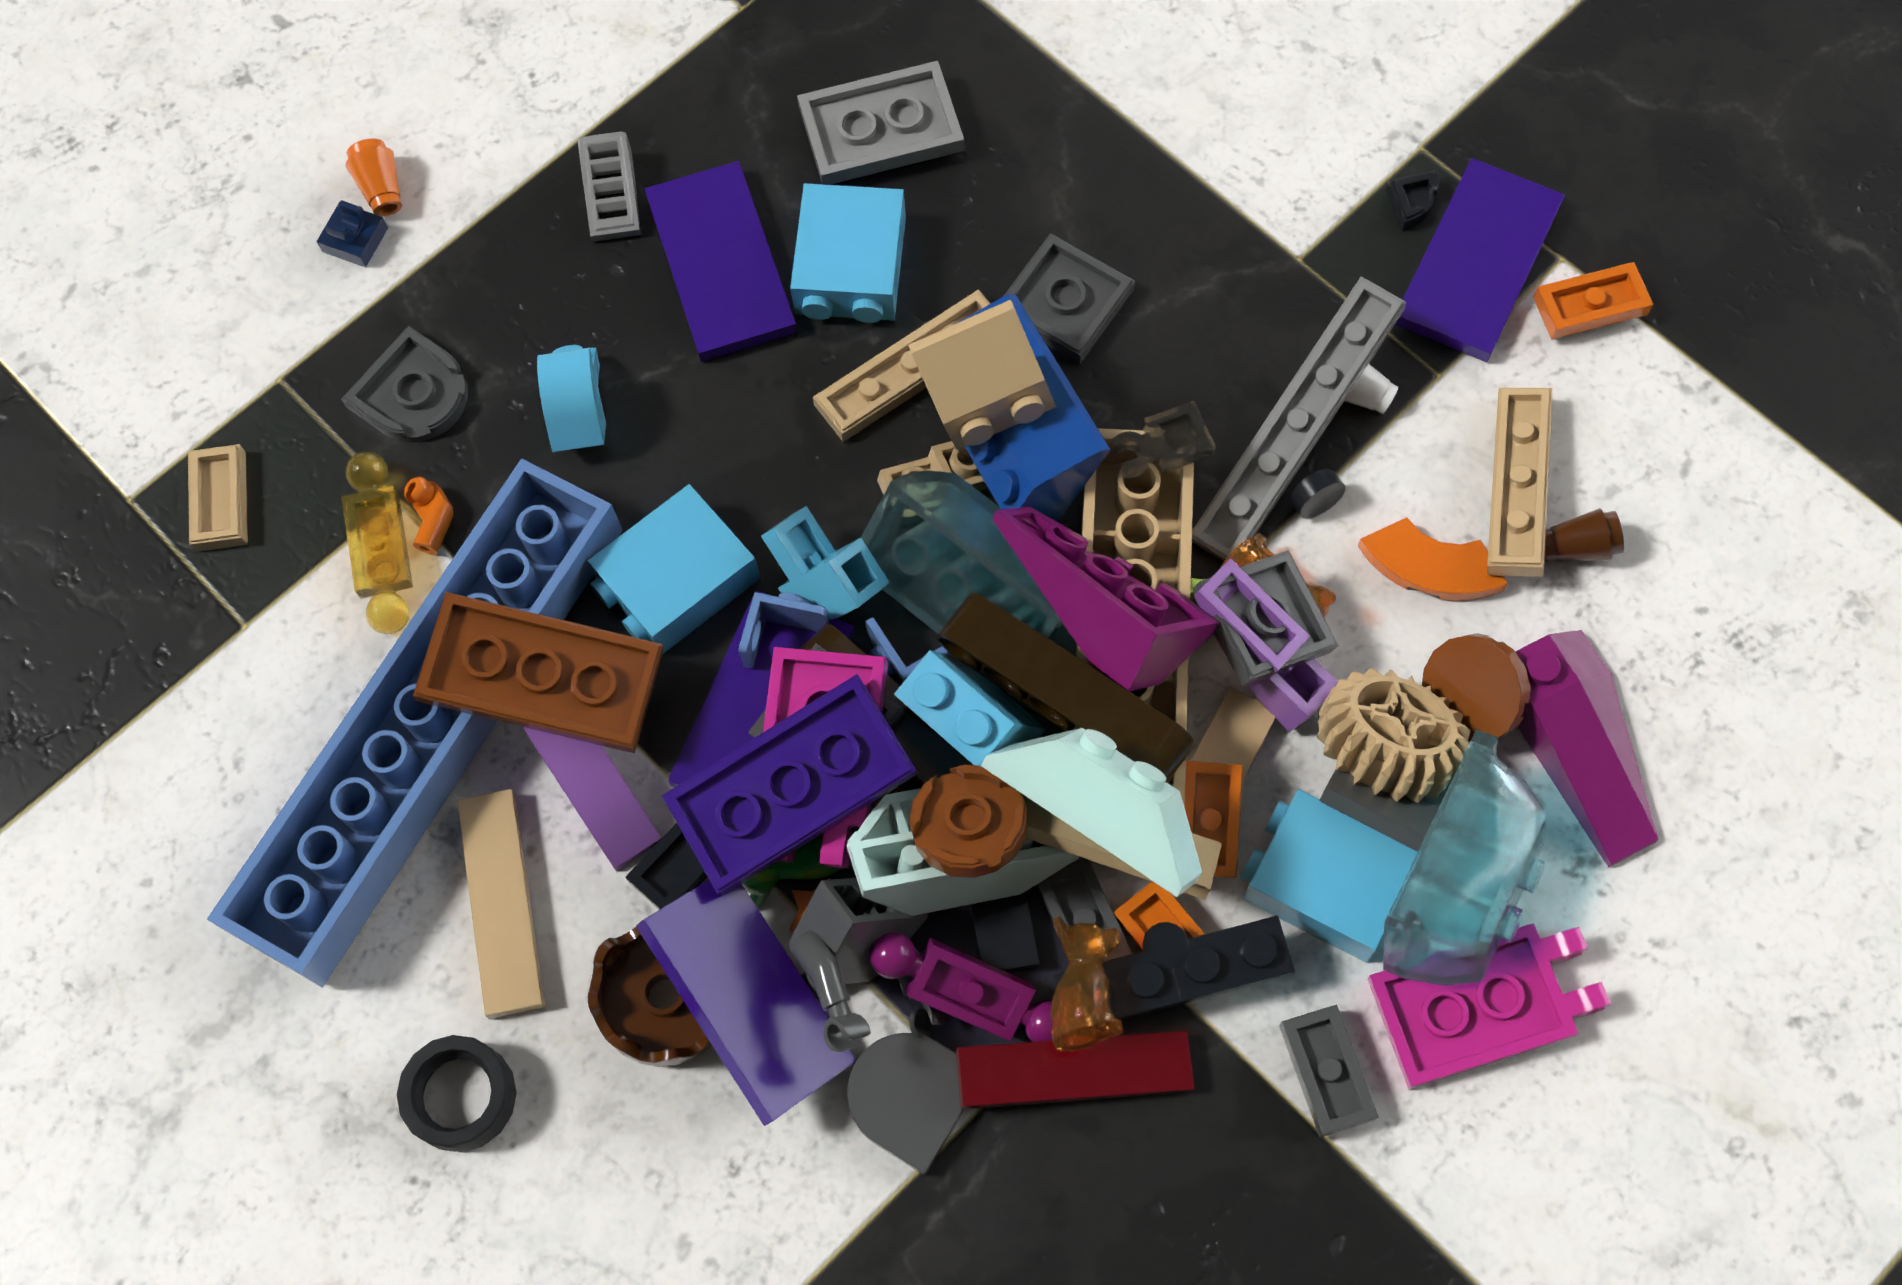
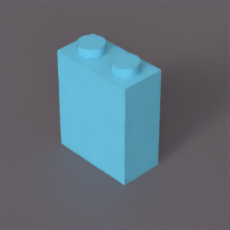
[790,183,906,323]
[587,484,761,655]
[894,650,1046,766]
[1240,789,1422,962]

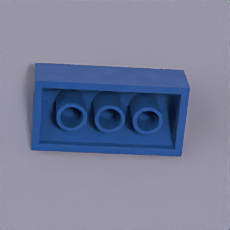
[953,294,1110,522]

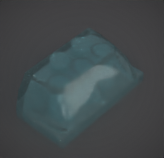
[861,470,1062,641]
[1383,729,1547,986]

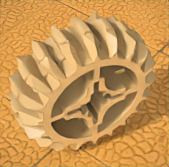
[1317,668,1471,803]

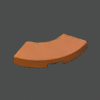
[1358,517,1508,601]

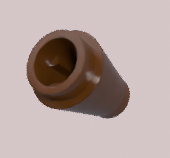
[1544,508,1624,562]

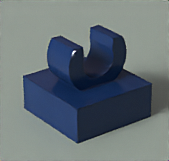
[316,200,388,268]

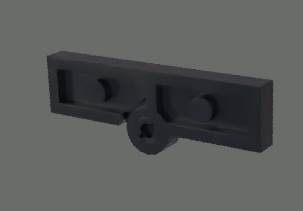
[1054,915,1295,1034]

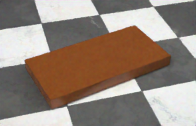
[413,592,663,754]

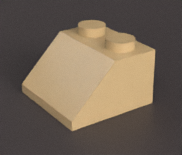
[908,300,1056,450]

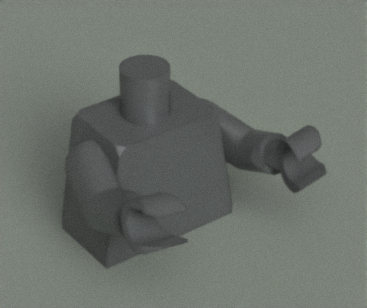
[789,878,948,1052]

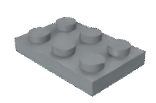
[797,61,965,185]

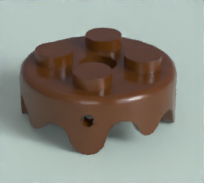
[588,921,712,1067]

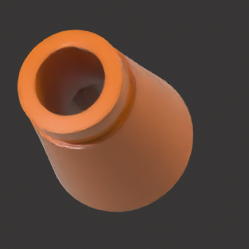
[345,138,402,217]

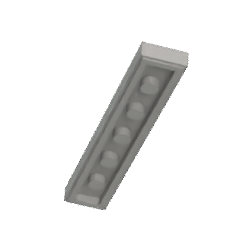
[1192,276,1406,563]

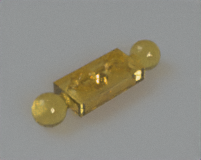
[341,451,413,634]

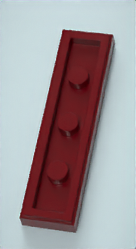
[955,1031,1195,1110]

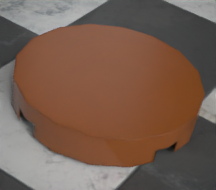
[1422,633,1531,746]
[909,765,1029,878]

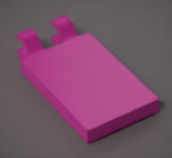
[763,647,889,869]
[1367,923,1611,1089]

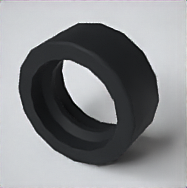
[396,1035,517,1152]

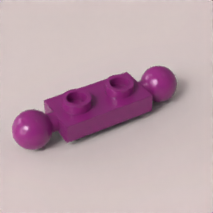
[869,932,1068,1042]

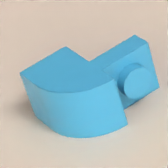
[537,345,606,452]
[761,506,890,620]

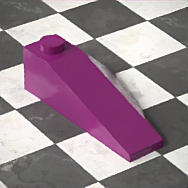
[992,506,1220,691]
[1515,630,1659,868]

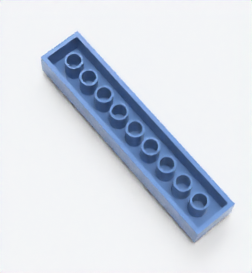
[207,458,623,988]

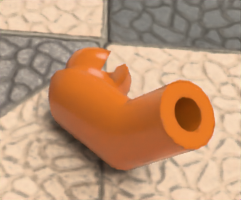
[404,477,453,555]

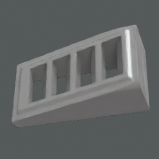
[578,131,641,242]

